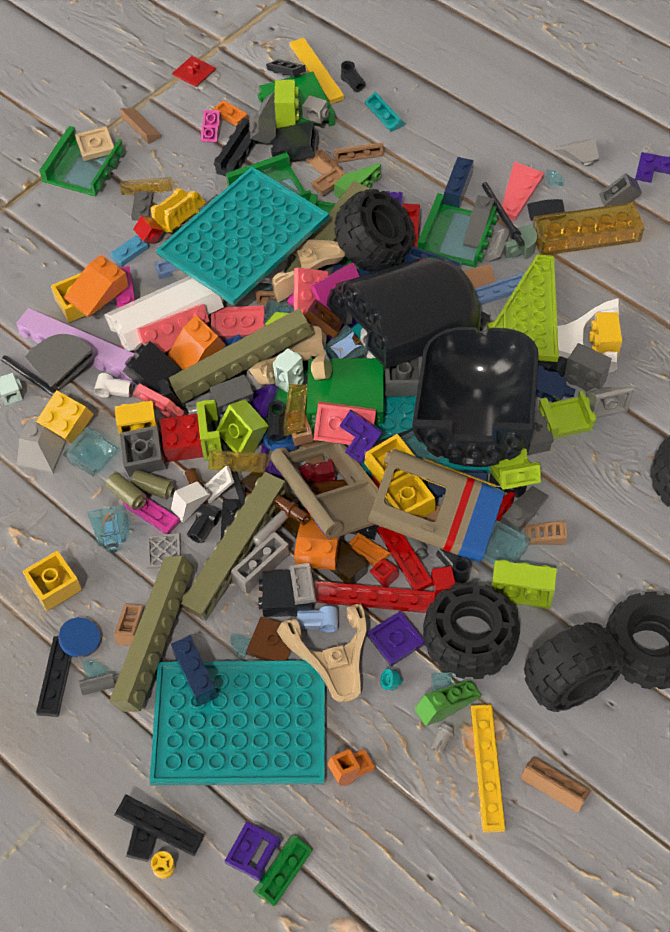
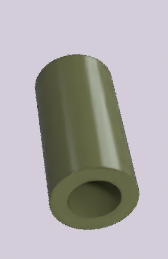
[131,469,175,500]
[105,472,146,510]

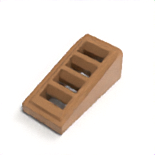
[285,409,313,446]
[525,521,567,545]
[114,604,144,646]

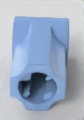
[297,606,338,633]

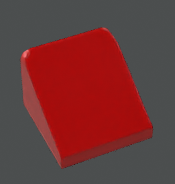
[369,558,399,588]

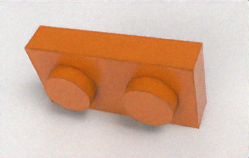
[213,100,248,126]

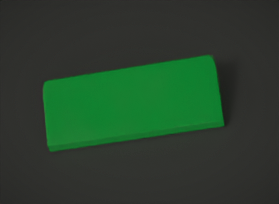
[253,836,313,907]

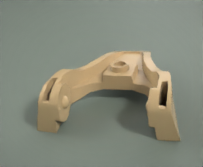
[272,240,345,303]
[249,324,332,385]
[277,604,366,702]

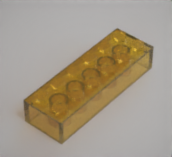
[533,202,644,255]

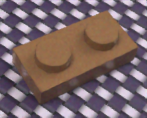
[311,166,345,196]

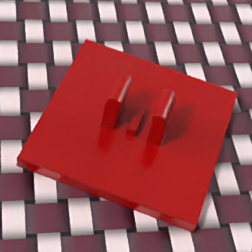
[172,56,216,87]

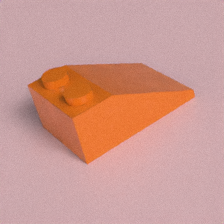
[64,254,129,318]
[167,315,226,371]
[294,517,340,570]

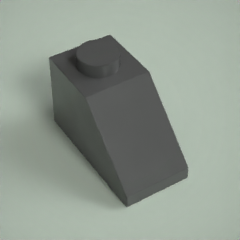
[599,173,642,207]

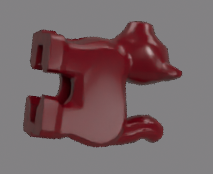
[298,459,336,484]

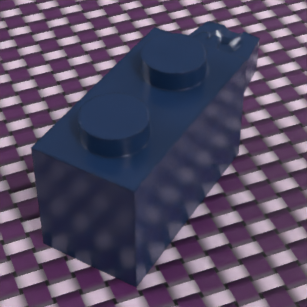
[535,365,576,403]

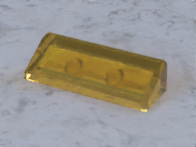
[120,177,171,195]
[284,384,308,436]
[208,451,268,473]

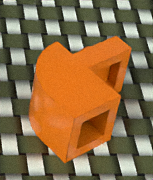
[328,749,375,786]

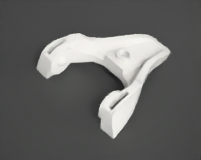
[557,298,619,373]

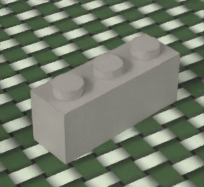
[231,532,289,594]

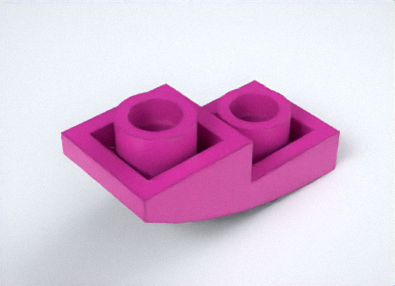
[201,110,221,143]

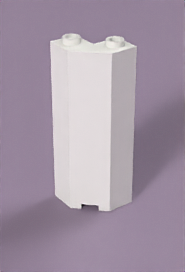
[104,276,224,351]

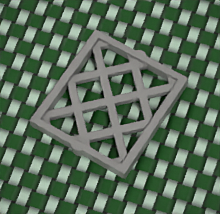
[147,533,180,569]

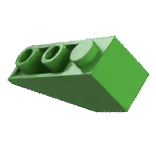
[334,163,382,199]
[414,679,482,726]

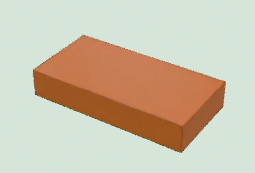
[348,532,390,567]

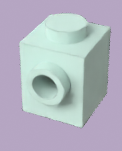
[0,373,23,406]

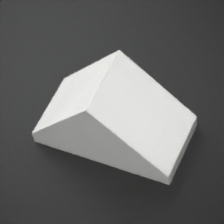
[171,482,210,523]

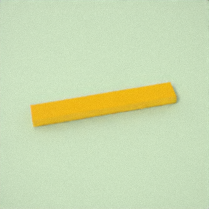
[290,37,344,104]
[470,704,505,833]

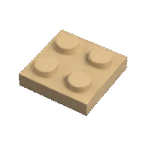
[75,126,114,161]

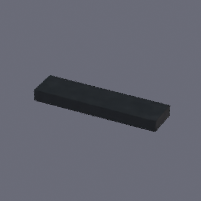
[36,636,72,717]
[114,794,204,856]

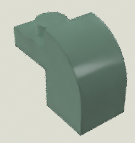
[504,224,537,259]

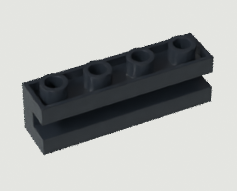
[214,118,258,177]

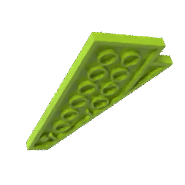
[491,254,559,362]

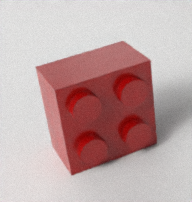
[160,414,204,462]

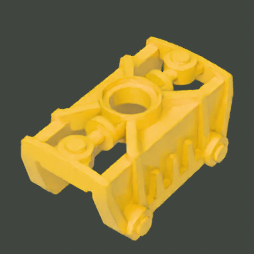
[151,188,207,232]

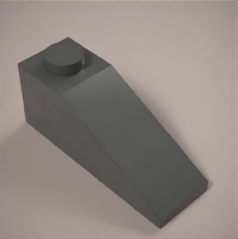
[249,92,276,144]
[463,195,495,249]
[500,486,549,538]

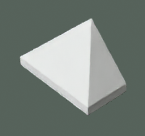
[204,466,234,504]

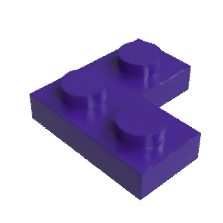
[635,152,670,183]
[339,409,382,463]

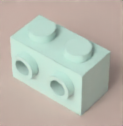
[273,348,304,394]

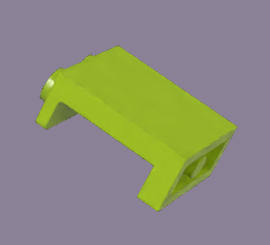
[538,391,596,439]
[196,400,223,460]
[489,447,541,490]

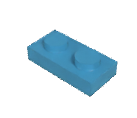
[110,235,149,267]

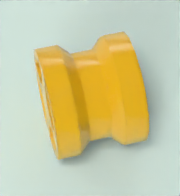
[151,851,175,879]

